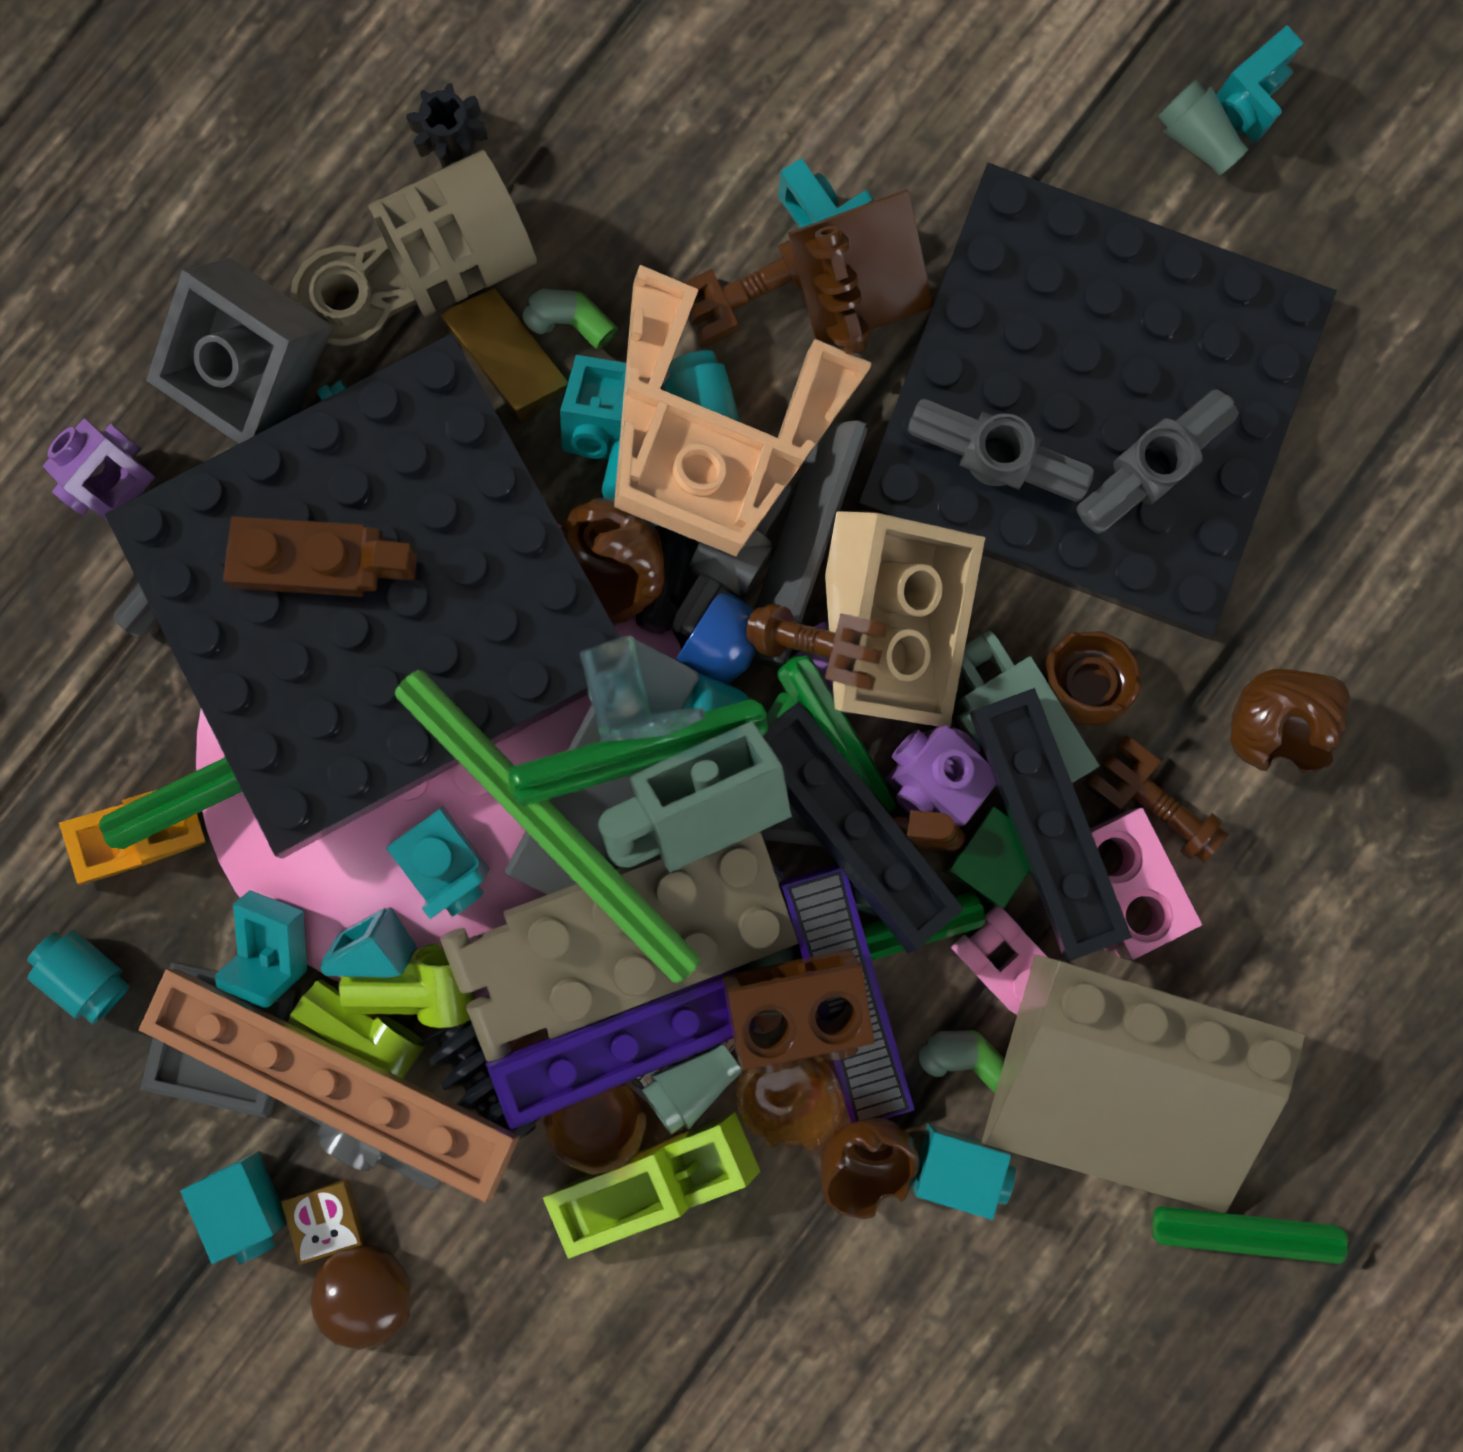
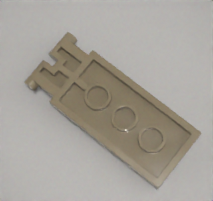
[440,831,798,1061]

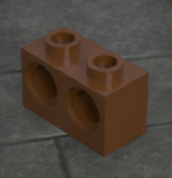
[722,949,875,1074]

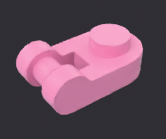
[950,906,1048,1015]

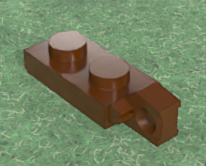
[223,516,417,597]

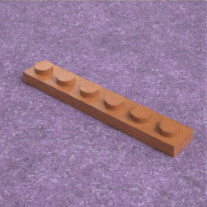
[139,969,520,1202]

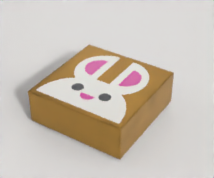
[281,1178,366,1265]

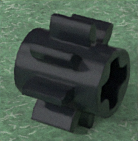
[407,83,488,168]

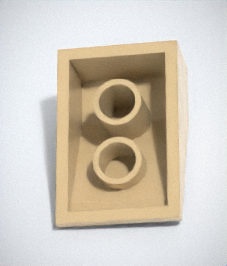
[825,511,985,727]

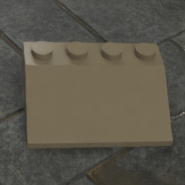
[982,954,1305,1214]

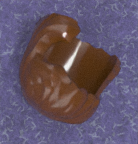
[561,497,665,627]
[1230,669,1350,773]

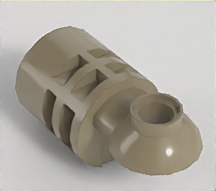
[290,150,537,346]

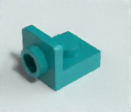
[1216,25,1304,143]
[778,158,875,228]
[560,355,626,460]
[386,805,490,919]

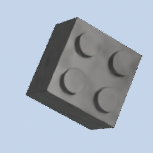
[146,257,332,444]

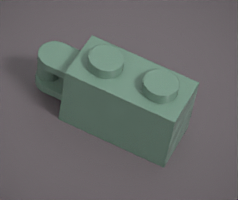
[956,630,1099,790]
[599,721,791,873]

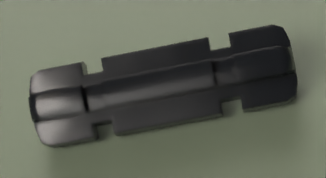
[635,527,697,634]

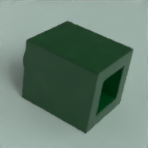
[942,807,1030,909]

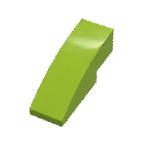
[543,1111,761,1259]

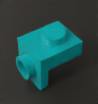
[215,890,307,1007]

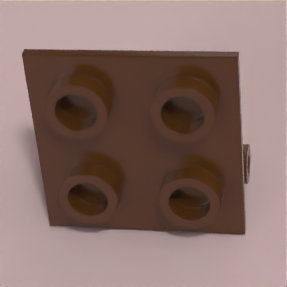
[788,189,933,354]

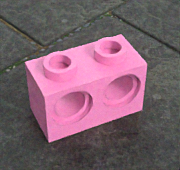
[1090,808,1202,960]

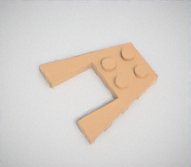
[614,265,872,556]

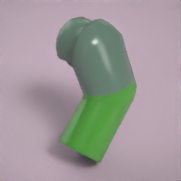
[523,288,618,350]
[919,1030,1005,1093]

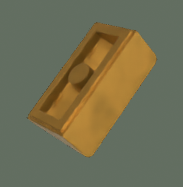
[440,288,568,423]

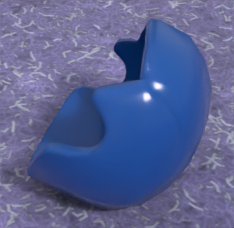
[676,592,757,684]

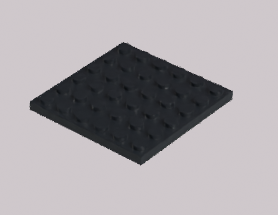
[857,162,1337,639]
[104,333,623,859]

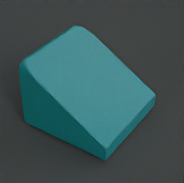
[320,907,416,977]

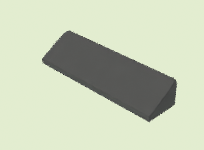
[753,421,868,670]
[504,636,699,895]

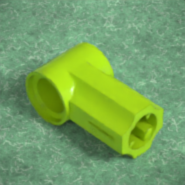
[339,944,475,1028]
[288,979,426,1079]

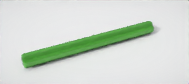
[395,670,701,984]

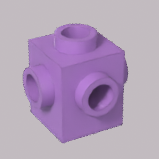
[43,418,155,521]
[884,725,996,826]

